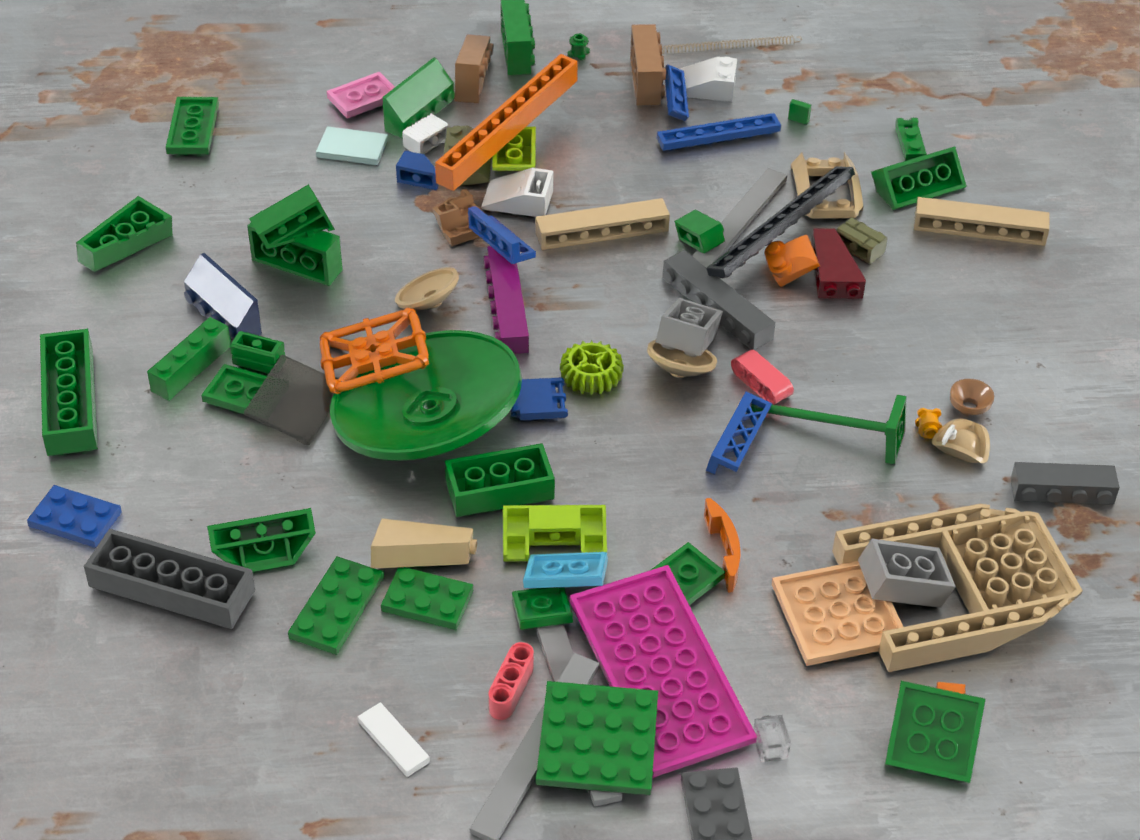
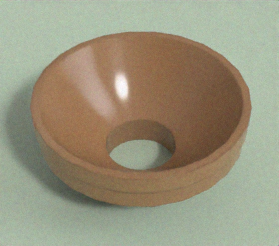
[950,379,994,416]

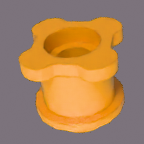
[915,408,942,439]

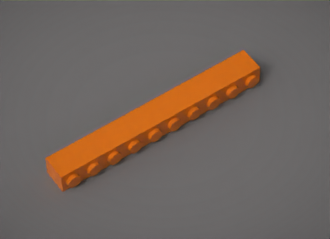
[435,54,578,191]

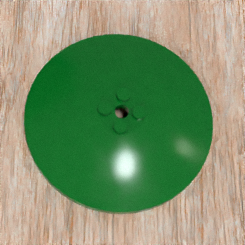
[330,330,522,460]

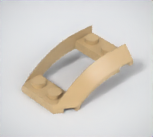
[791,152,863,218]

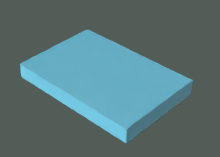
[523,552,608,588]

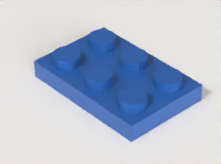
[27,485,122,548]

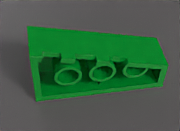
[76,196,173,272]

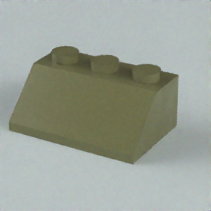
[444,125,492,186]

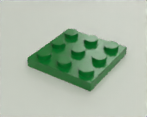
[885,681,986,783]

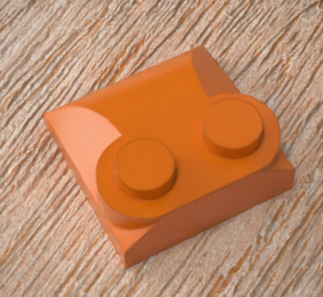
[764,234,820,288]

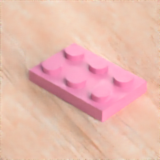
[327,72,395,118]

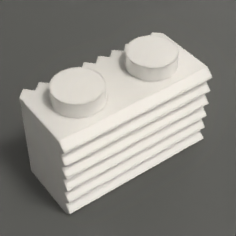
[402,113,450,154]

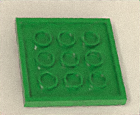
[536,681,658,795]

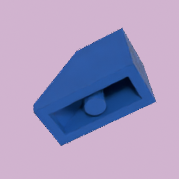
[396,151,438,191]

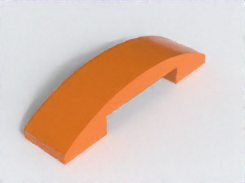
[704,498,740,593]

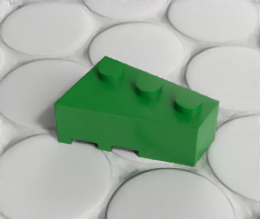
[249,184,335,249]

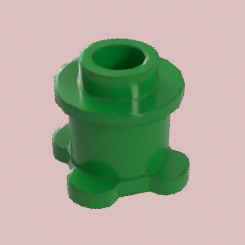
[567,33,590,60]

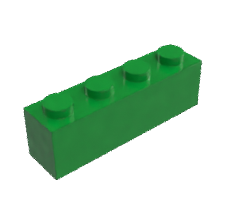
[147,317,231,401]

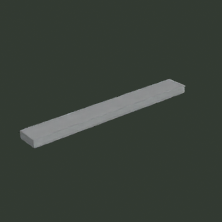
[692,168,787,268]
[536,624,622,807]
[470,653,599,840]

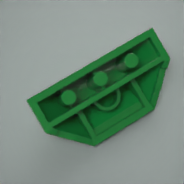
[207,508,316,572]

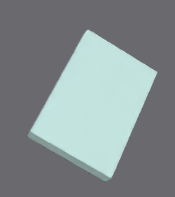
[316,126,388,165]

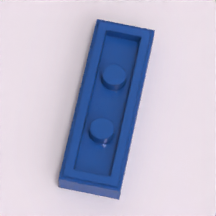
[664,64,689,121]

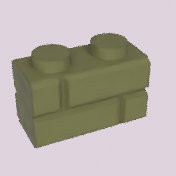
[836,217,888,265]

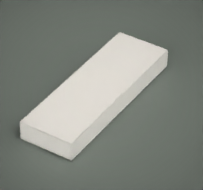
[357,702,430,777]

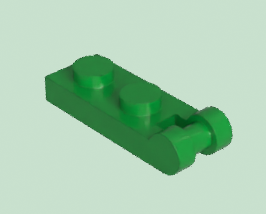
[895,117,927,161]

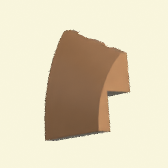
[432,189,482,246]

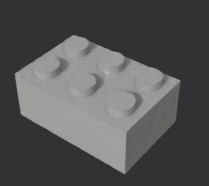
[656,298,723,357]
[858,539,956,608]

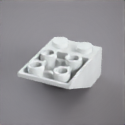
[481,168,553,217]

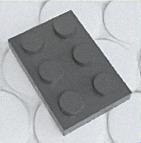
[681,767,752,840]

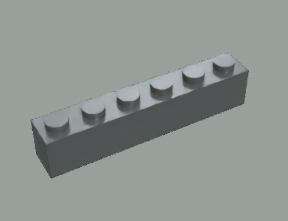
[662,250,776,350]

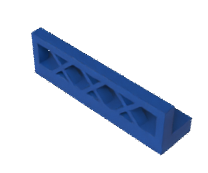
[468,206,536,264]
[706,392,772,475]

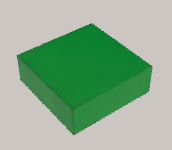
[788,99,811,125]

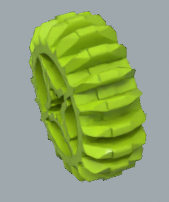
[560,340,624,396]

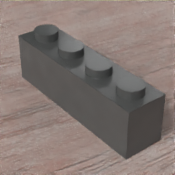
[1010,462,1120,504]

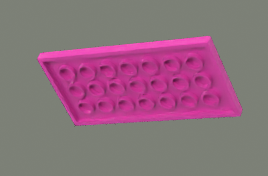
[570,565,757,778]

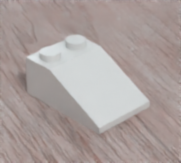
[679,57,737,102]

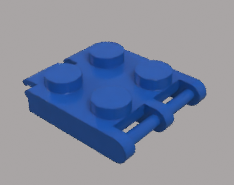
[511,377,568,420]

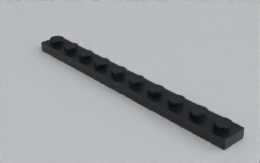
[706,166,855,278]

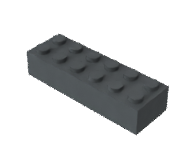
[84,529,255,629]

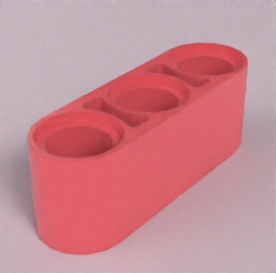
[731,349,794,405]
[488,642,534,720]

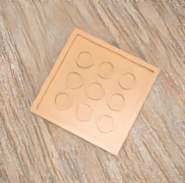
[771,561,903,666]

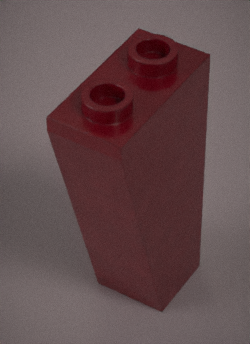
[811,228,866,299]

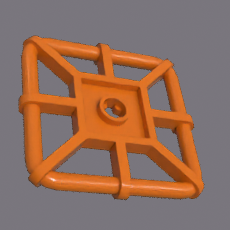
[319,308,429,394]

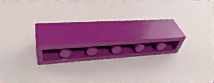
[483,246,529,354]

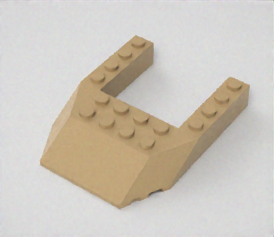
[832,503,1083,672]

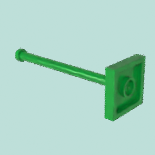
[751,395,907,465]

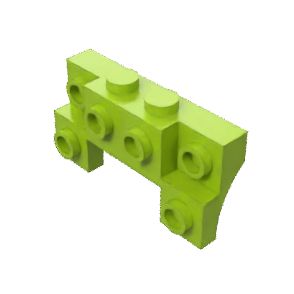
[503,505,607,562]

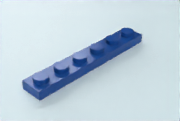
[657,113,781,151]

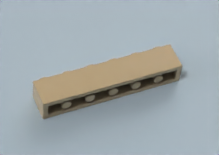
[914,197,1050,246]
[535,198,670,250]

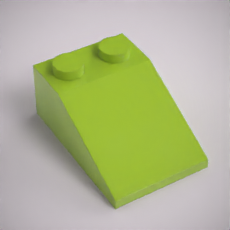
[492,127,536,171]

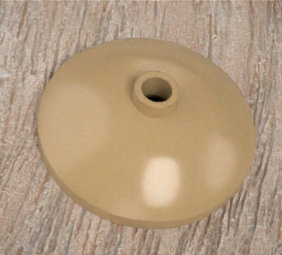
[395,267,459,310]
[647,340,717,378]

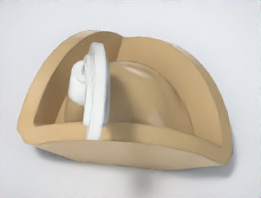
[932,418,990,464]

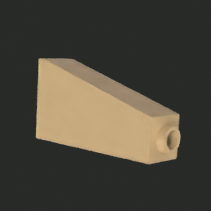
[371,518,477,568]

